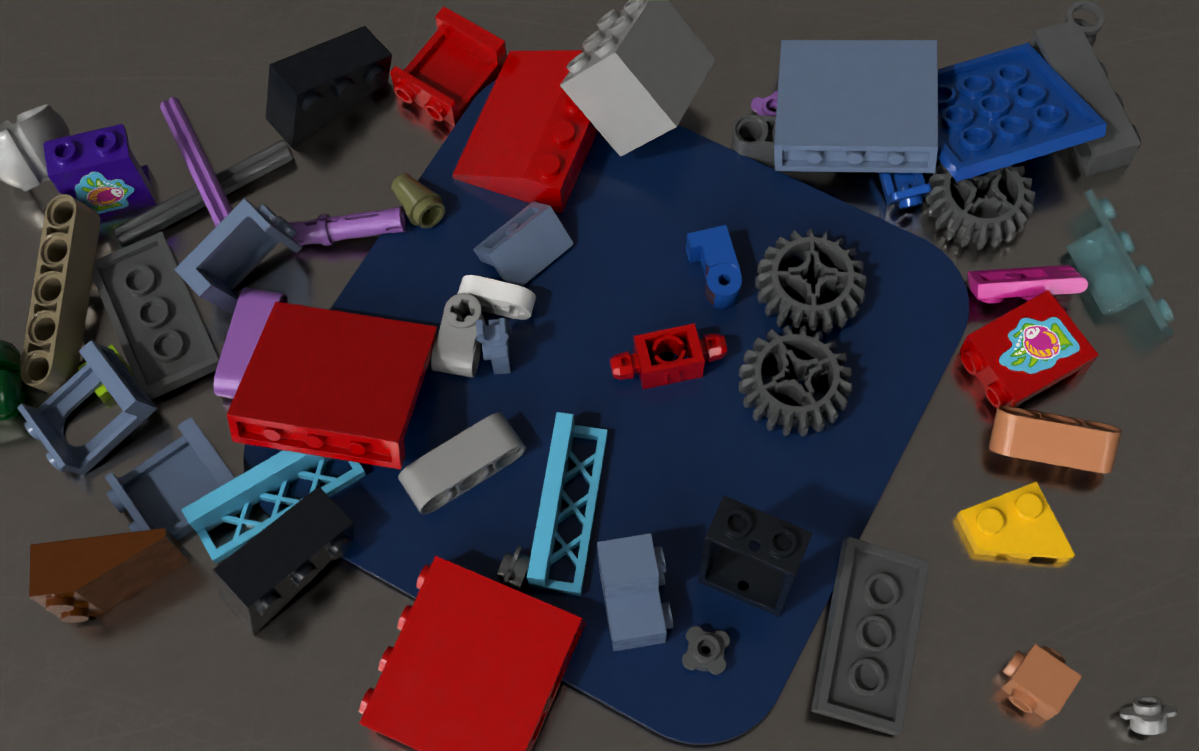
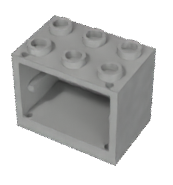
[560,0,716,157]

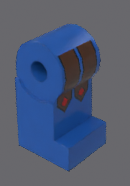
[685,225,742,309]

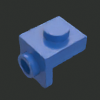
[878,172,932,209]

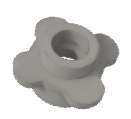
[1120,696,1177,735]

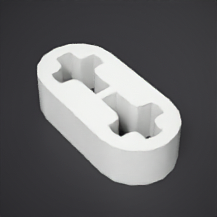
[457,275,536,320]

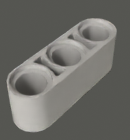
[398,412,526,514]

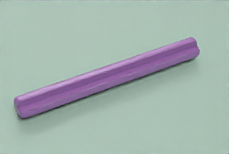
[160,97,232,226]

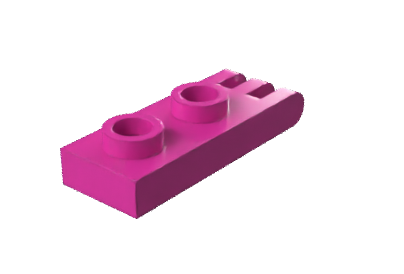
[967,265,1088,303]

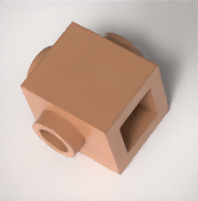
[1001,644,1082,721]

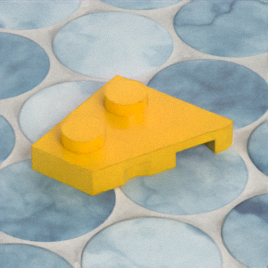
[956,481,1075,562]

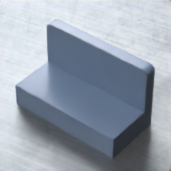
[473,201,573,286]

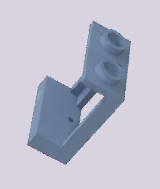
[17,340,158,475]

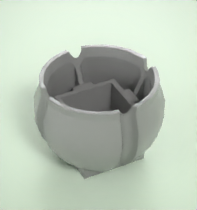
[0,103,70,192]

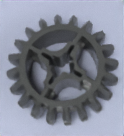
[925,162,1035,251]
[755,228,867,337]
[738,325,853,437]

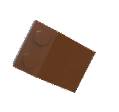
[29,528,189,623]

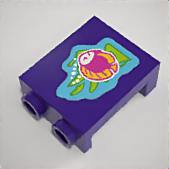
[43,124,157,219]

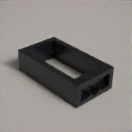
[698,496,813,617]

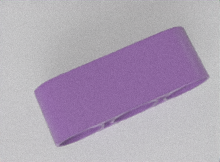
[214,287,288,399]

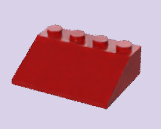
[452,50,598,213]

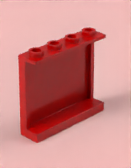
[226,301,438,469]
[359,555,586,751]

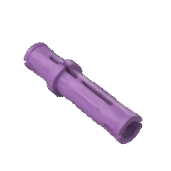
[288,206,406,246]

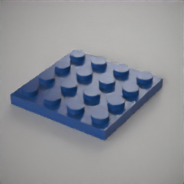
[937,43,1107,182]

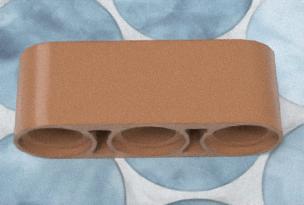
[989,406,1122,473]

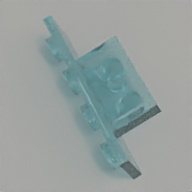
[1066,189,1176,337]

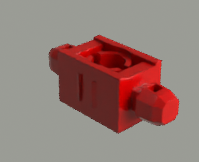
[610,323,728,390]

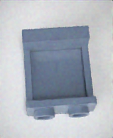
[174,198,302,315]
[104,417,235,541]

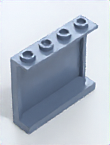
[774,40,938,173]

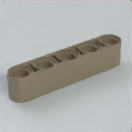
[20,194,100,395]

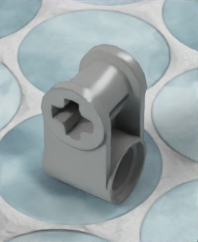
[431,293,485,378]

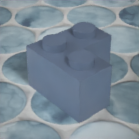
[597,533,673,652]

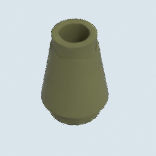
[391,173,445,229]

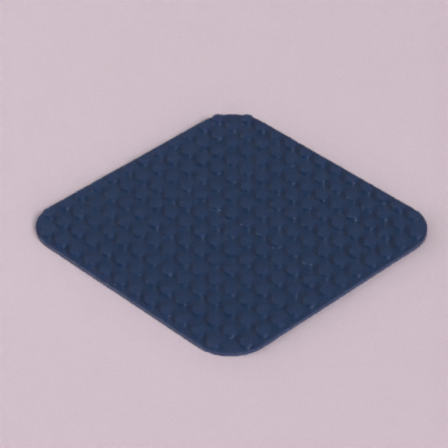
[243,81,969,745]

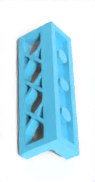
[527,412,608,596]
[181,450,366,564]

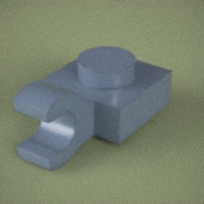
[476,318,511,374]

